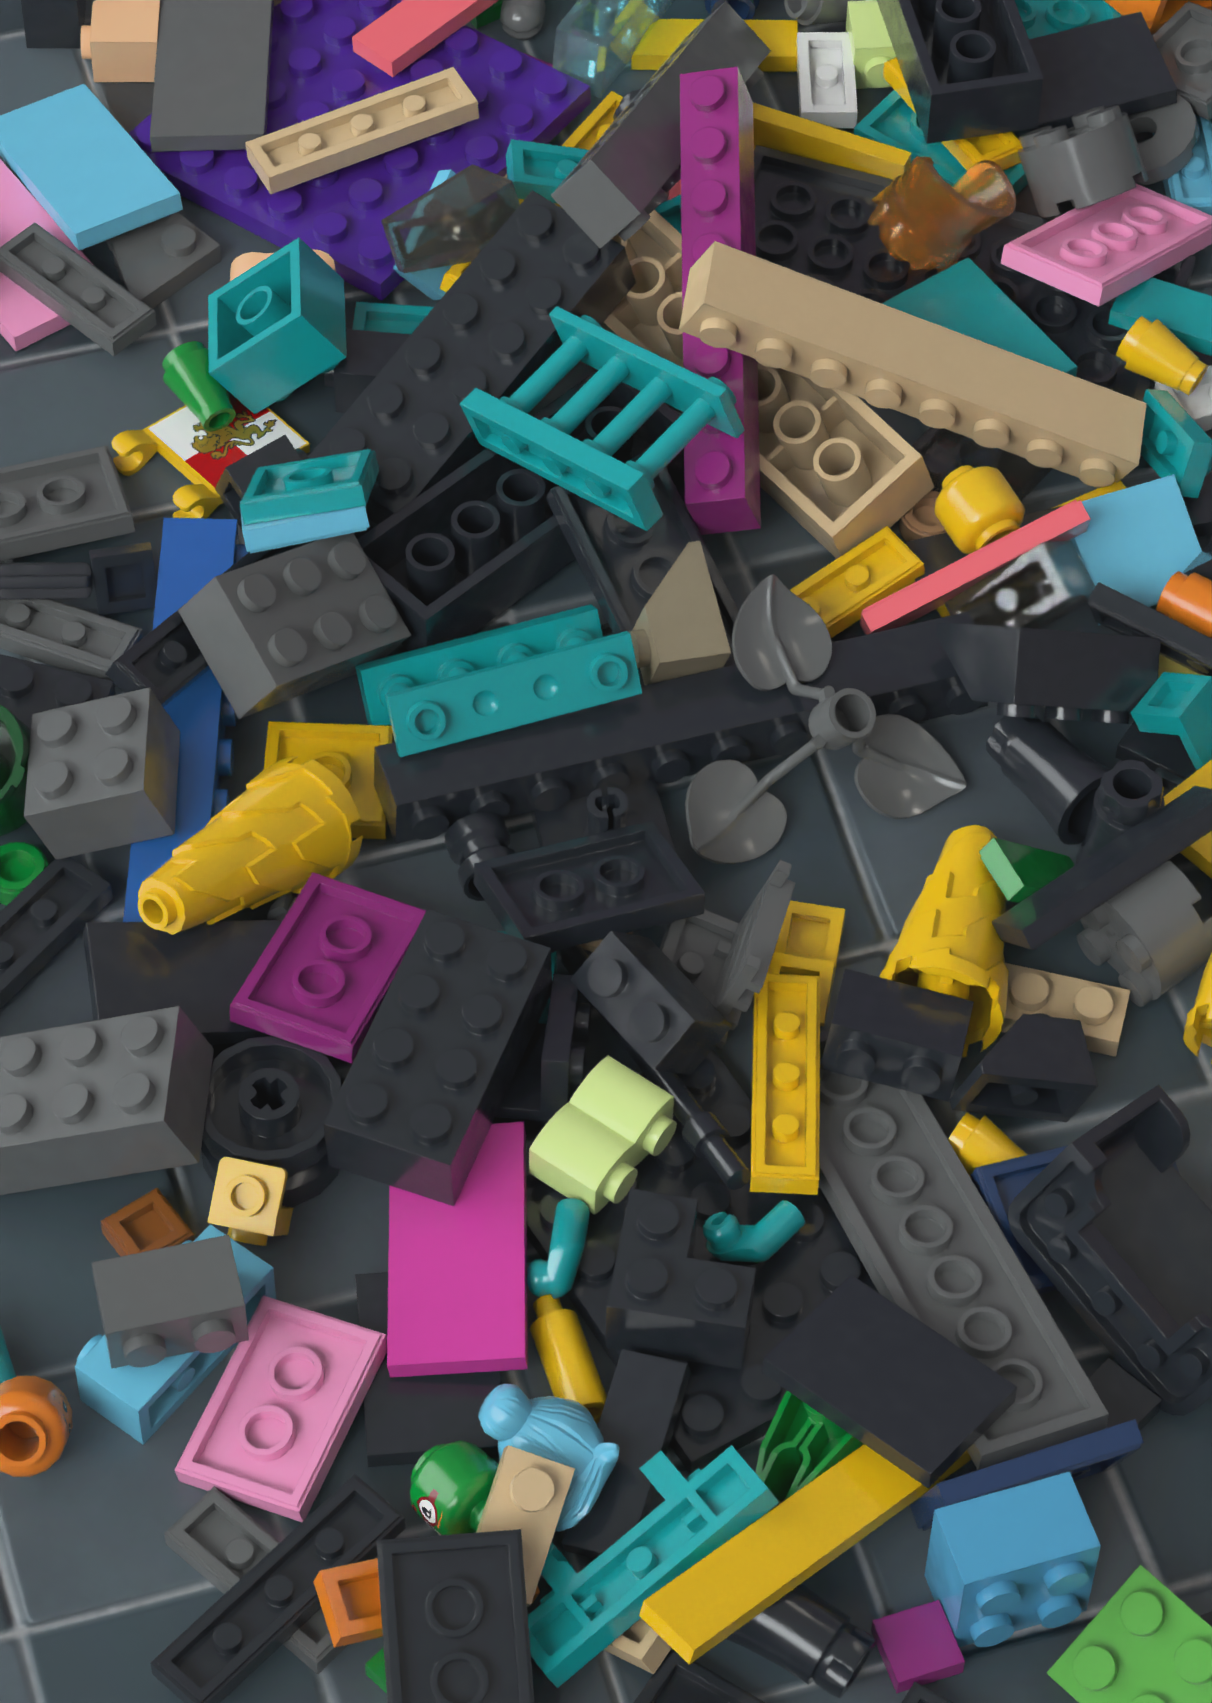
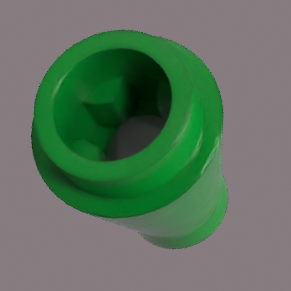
[162,341,236,432]

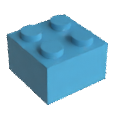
[924,1471,1101,1647]

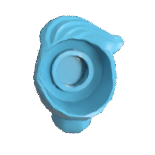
[478,1384,620,1532]

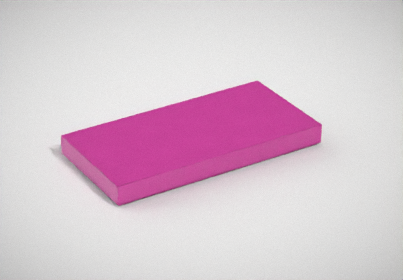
[387,1122,528,1378]

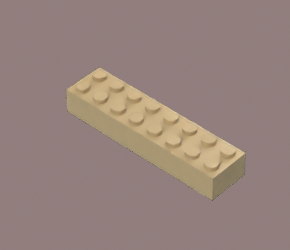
[601,210,934,559]

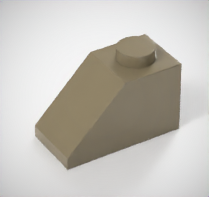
[629,541,731,685]

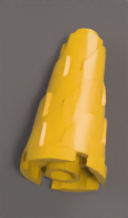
[138,756,363,935]
[879,825,1009,1057]

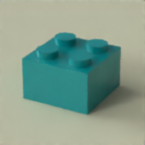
[208,237,347,414]

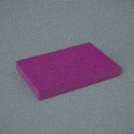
[230,872,426,1063]

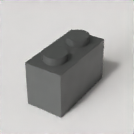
[91,1235,249,1369]

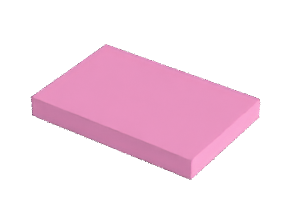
[174,1295,387,1522]

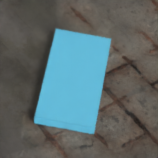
[0,84,183,250]

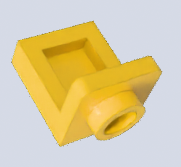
[207,1157,293,1246]

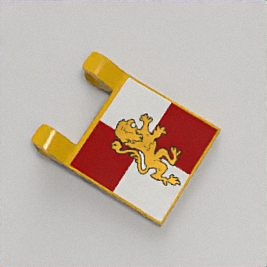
[112,390,310,519]

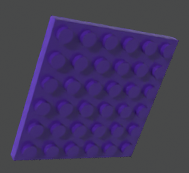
[128,0,591,301]

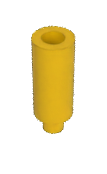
[530,1294,607,1424]

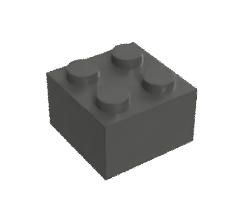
[24,687,180,859]

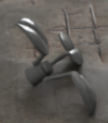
[685,574,967,864]

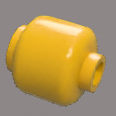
[934,465,1025,554]

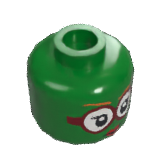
[410,1440,499,1535]

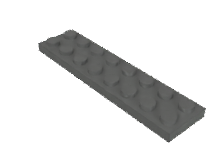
[819,1028,1109,1470]

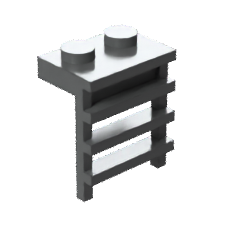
[659,860,796,1049]

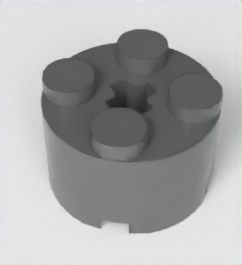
[1018,105,1149,218]
[1076,860,1212,1007]

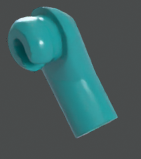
[527,1198,590,1299]
[702,1200,805,1263]

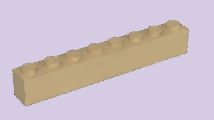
[679,241,1147,487]

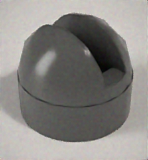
[500,0,546,40]

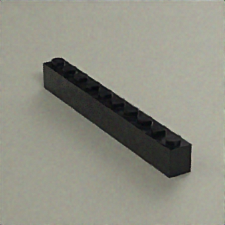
[374,612,988,844]

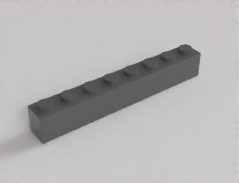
[551,1,771,249]

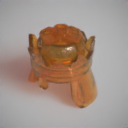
[868,156,1016,273]

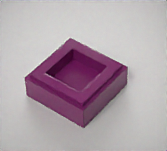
[871,1600,965,1694]

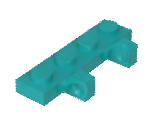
[528,1445,779,1688]

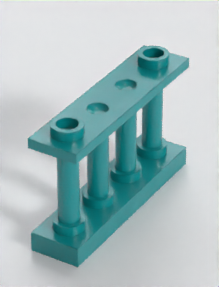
[460,306,745,531]
[355,604,642,757]

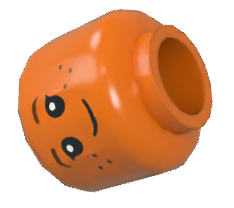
[0,1376,73,1477]

